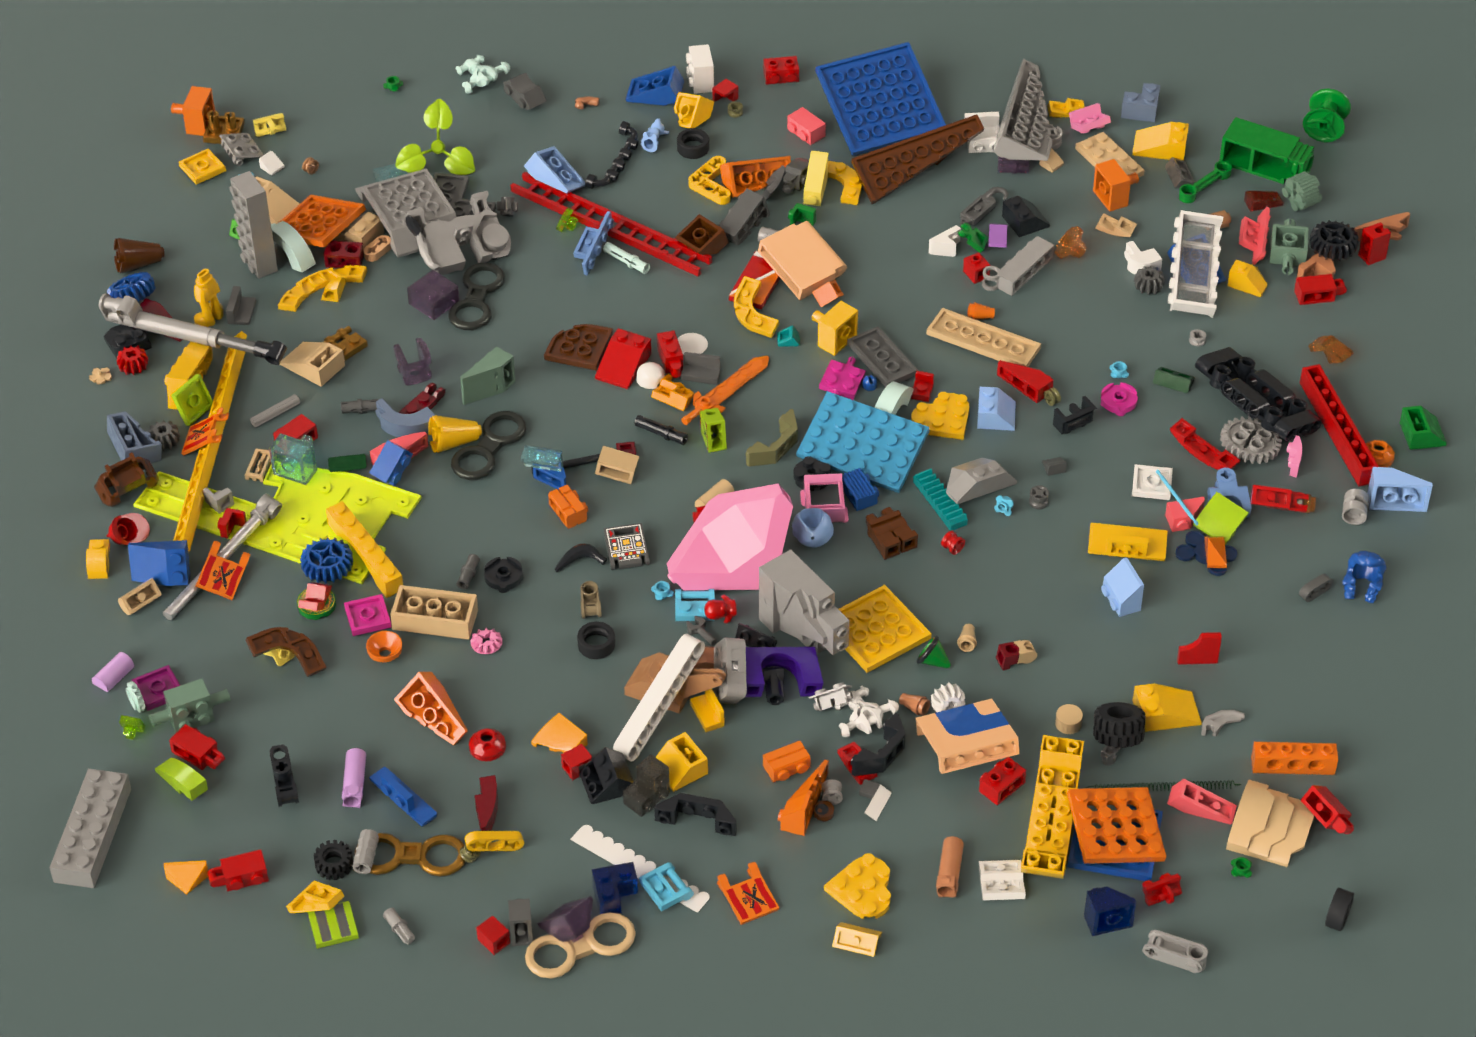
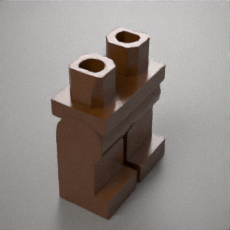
[866,507,918,560]

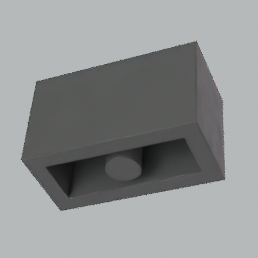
[508,898,533,946]

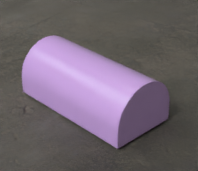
[92,652,134,692]

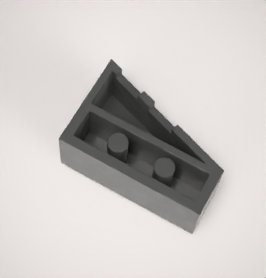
[719,188,770,245]

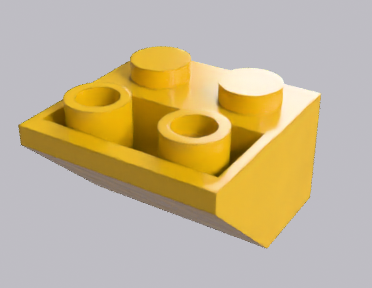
[651,732,708,792]

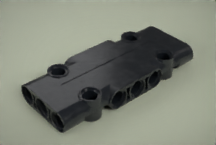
[1195,347,1322,442]

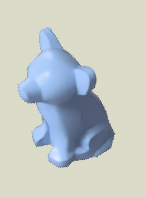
[641,118,669,153]

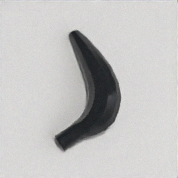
[555,544,607,572]

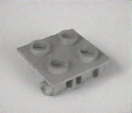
[219,133,264,166]

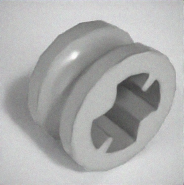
[1189,329,1206,346]

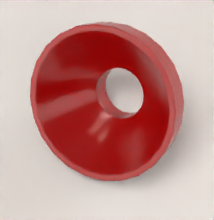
[469,728,506,761]

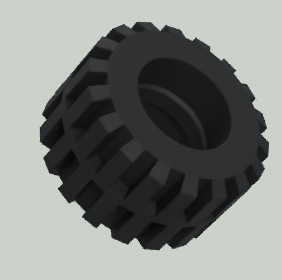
[1093,702,1146,748]

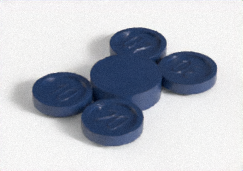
[1175,531,1237,576]

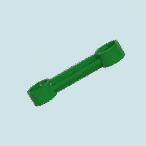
[1179,161,1232,203]

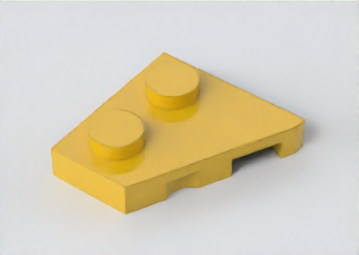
[286,881,344,913]

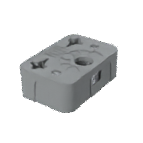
[714,638,747,704]

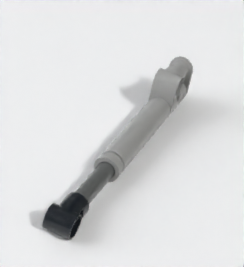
[99,293,287,365]

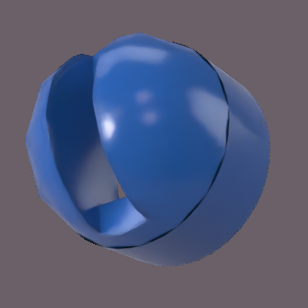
[862,375,877,391]

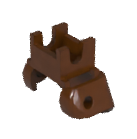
[94,452,159,507]

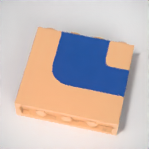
[916,699,1019,774]

